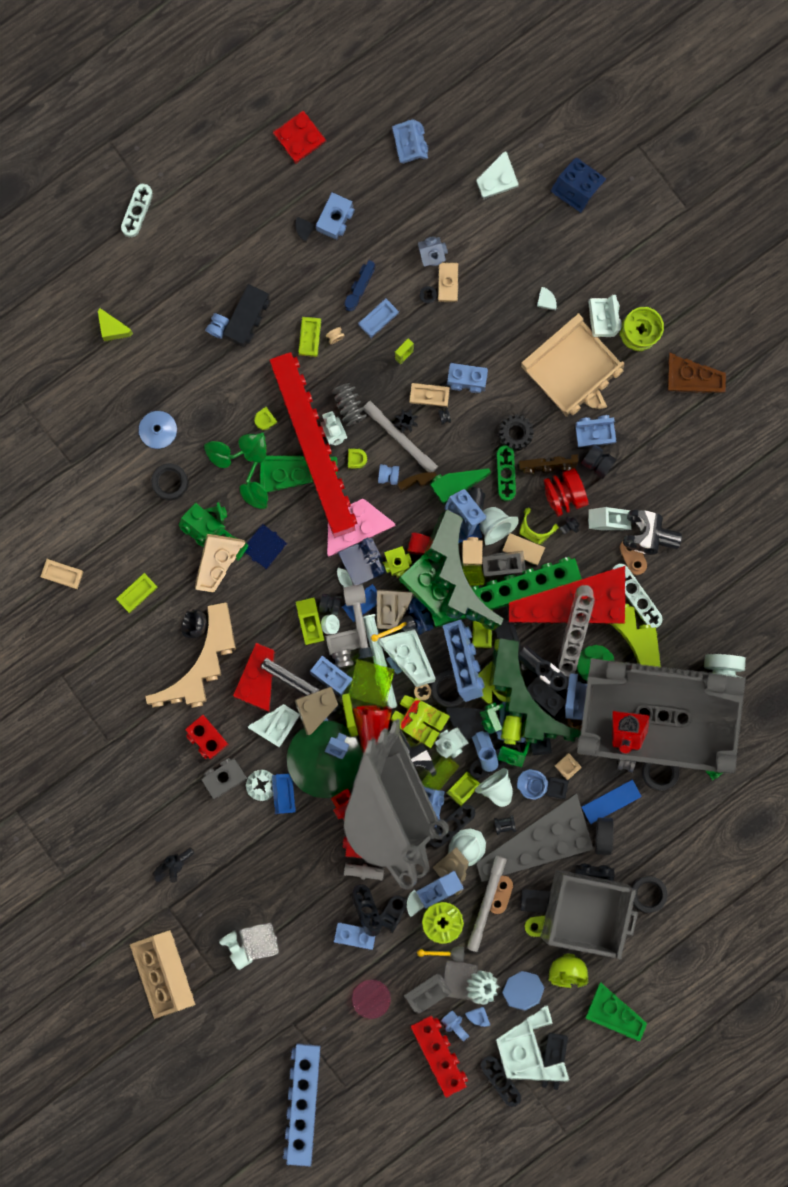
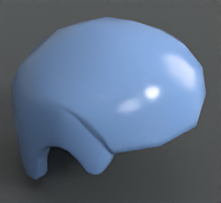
[517,769,548,800]

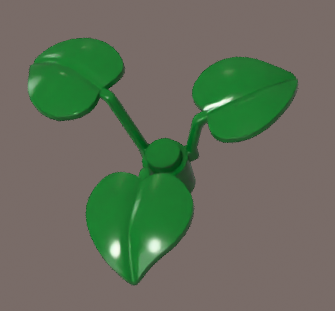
[204,433,268,509]

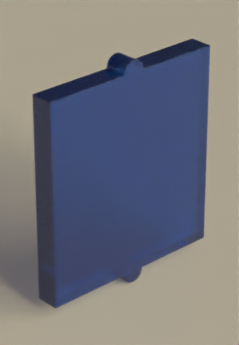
[245,524,287,569]

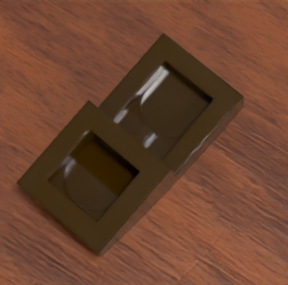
[397,472,437,493]

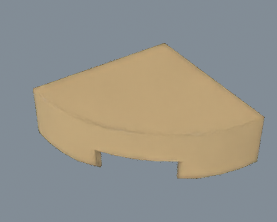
[584,390,607,409]

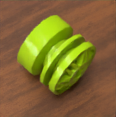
[620,307,664,351]
[422,902,464,944]

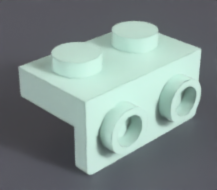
[588,295,622,337]

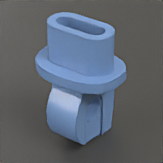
[441,1011,469,1042]

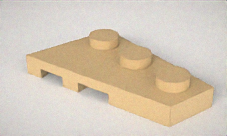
[195,534,245,592]

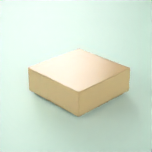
[555,753,582,780]

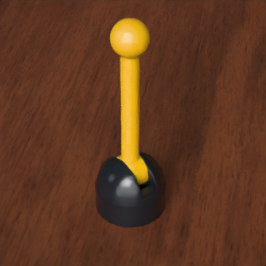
[371,615,416,642]

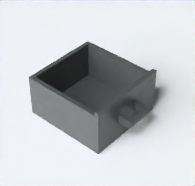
[541,870,638,959]

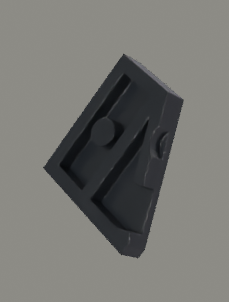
[446,707,486,740]

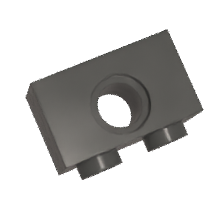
[482,551,526,576]
[201,758,247,799]

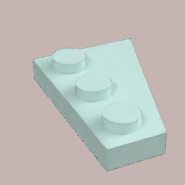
[378,629,436,687]

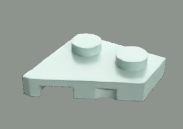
[477,152,519,199]
[248,704,300,747]

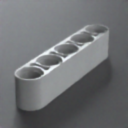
[558,585,594,677]

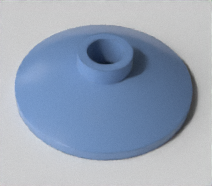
[139,411,177,449]

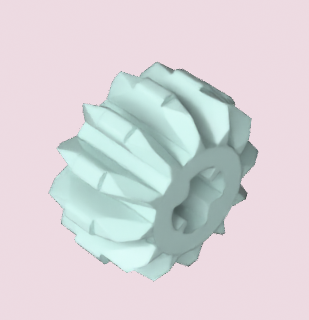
[465,971,499,1005]

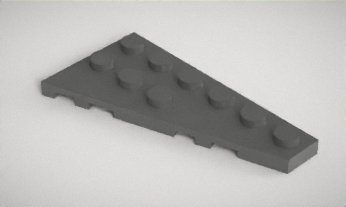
[476,794,593,882]

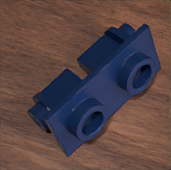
[406,595,434,635]

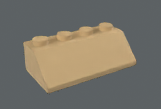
[130,930,195,1019]

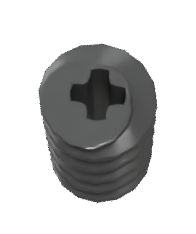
[332,383,367,426]

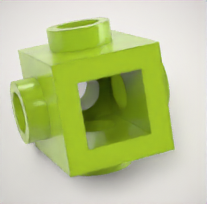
[383,546,412,578]

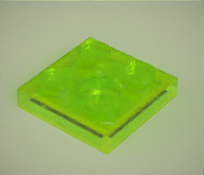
[349,659,395,707]

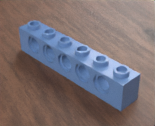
[284,1044,320,1166]

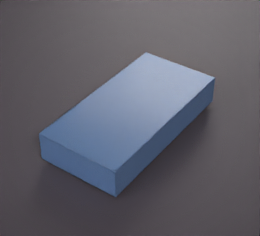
[358,299,399,338]

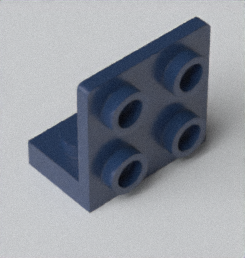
[551,158,606,213]

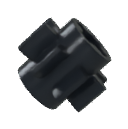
[395,409,418,433]

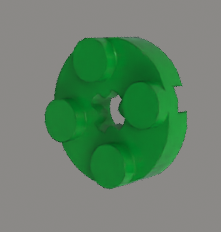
[577,645,614,682]

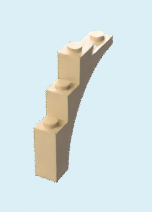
[146,603,236,708]

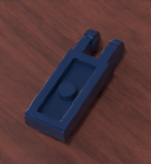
[344,260,376,312]

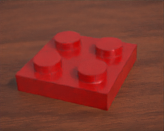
[273,111,326,163]

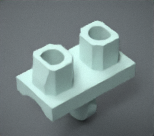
[320,411,347,445]

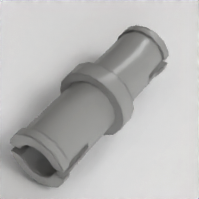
[344,863,384,881]

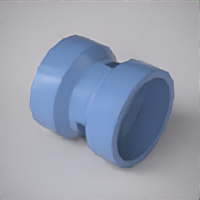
[205,313,230,339]
[378,464,399,485]

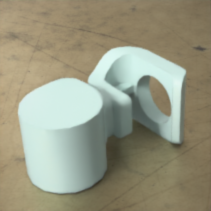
[219,931,253,970]

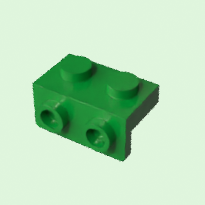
[178,503,225,547]

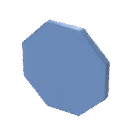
[503,971,545,1010]

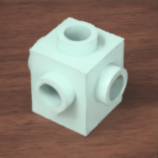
[435,727,468,758]

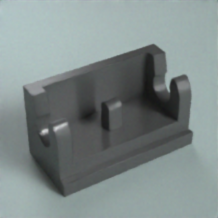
[404,974,452,1014]

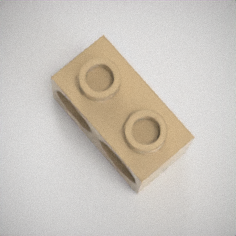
[462,537,482,568]

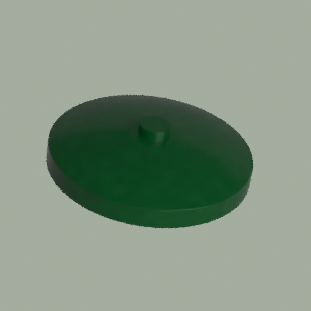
[287,721,364,798]

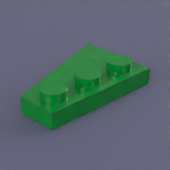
[399,554,448,620]
[585,982,647,1041]

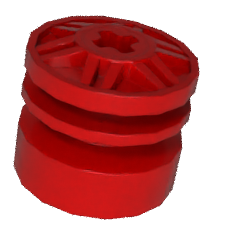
[543,468,589,517]

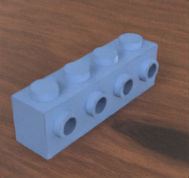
[443,620,485,702]

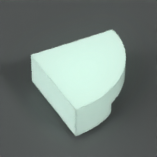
[537,287,556,311]
[337,568,353,587]
[407,890,424,917]

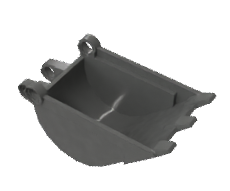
[344,719,449,889]

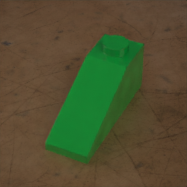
[430,469,491,506]

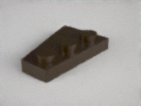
[518,454,578,474]

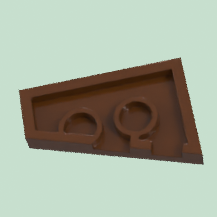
[668,352,726,393]

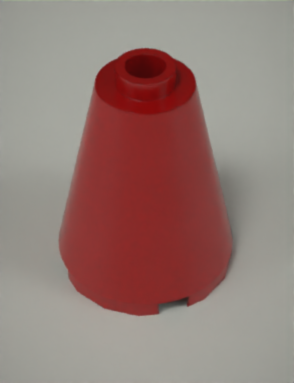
[353,705,392,754]

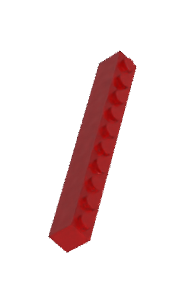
[270,352,358,538]

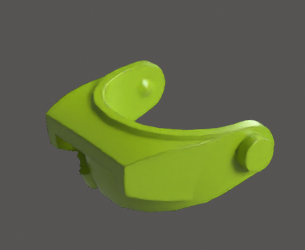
[519,508,558,545]

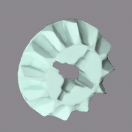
[246,770,273,801]

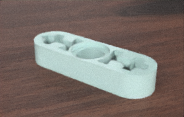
[121,184,153,237]

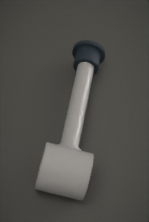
[343,584,374,659]

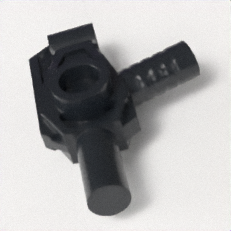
[153,847,195,883]

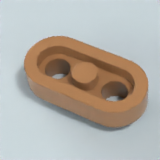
[620,541,647,575]
[490,876,513,914]

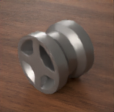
[332,650,354,669]
[617,759,636,773]

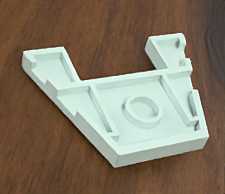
[496,1006,569,1081]

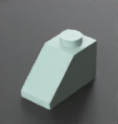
[588,507,631,530]

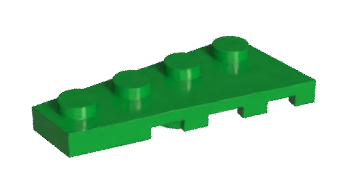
[260,456,337,493]

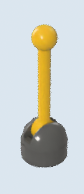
[417,946,464,962]

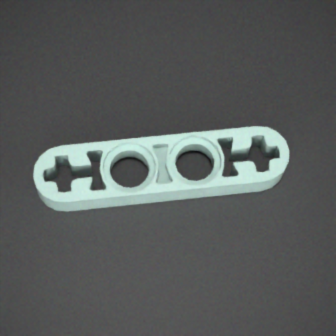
[612,564,663,628]

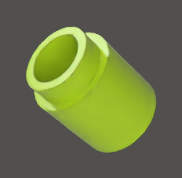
[501,716,522,745]

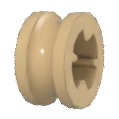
[326,327,345,344]
[414,684,431,701]

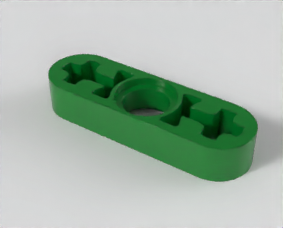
[497,446,516,502]

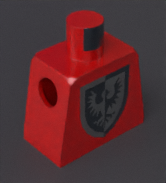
[612,711,650,754]

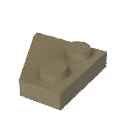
[377,589,414,629]
[295,687,338,735]
[433,847,469,896]

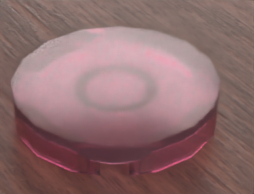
[352,979,391,1019]

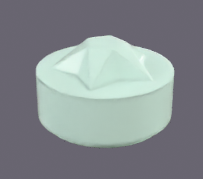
[321,615,340,634]

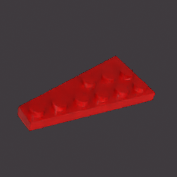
[509,566,625,624]

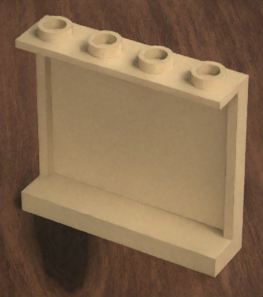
[521,313,624,417]

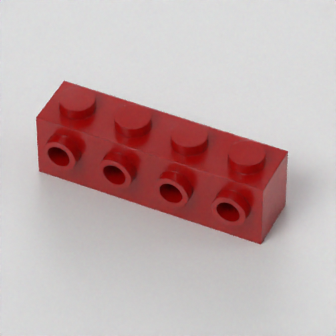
[411,1015,468,1097]

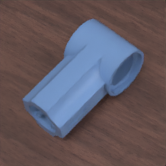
[472,731,498,772]

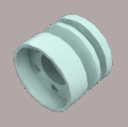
[704,654,746,677]

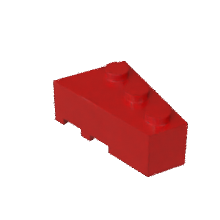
[233,643,275,713]

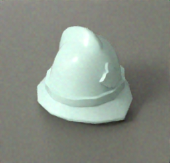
[479,507,518,545]
[475,768,513,807]
[448,828,486,866]

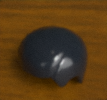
[182,609,207,638]

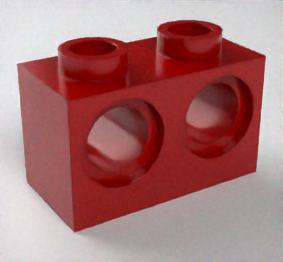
[185,715,229,760]

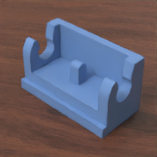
[310,656,353,697]

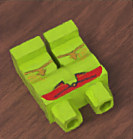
[390,695,450,748]

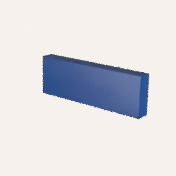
[581,780,642,824]

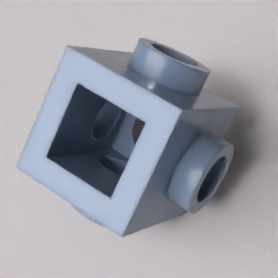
[418,237,448,266]

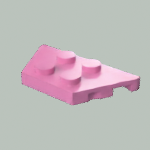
[327,499,395,557]

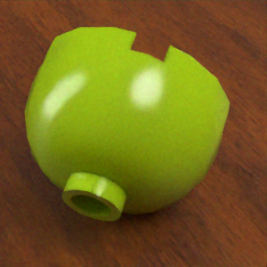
[549,954,588,988]

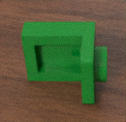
[480,702,504,734]

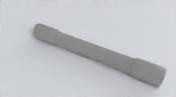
[363,401,438,472]
[467,855,507,952]

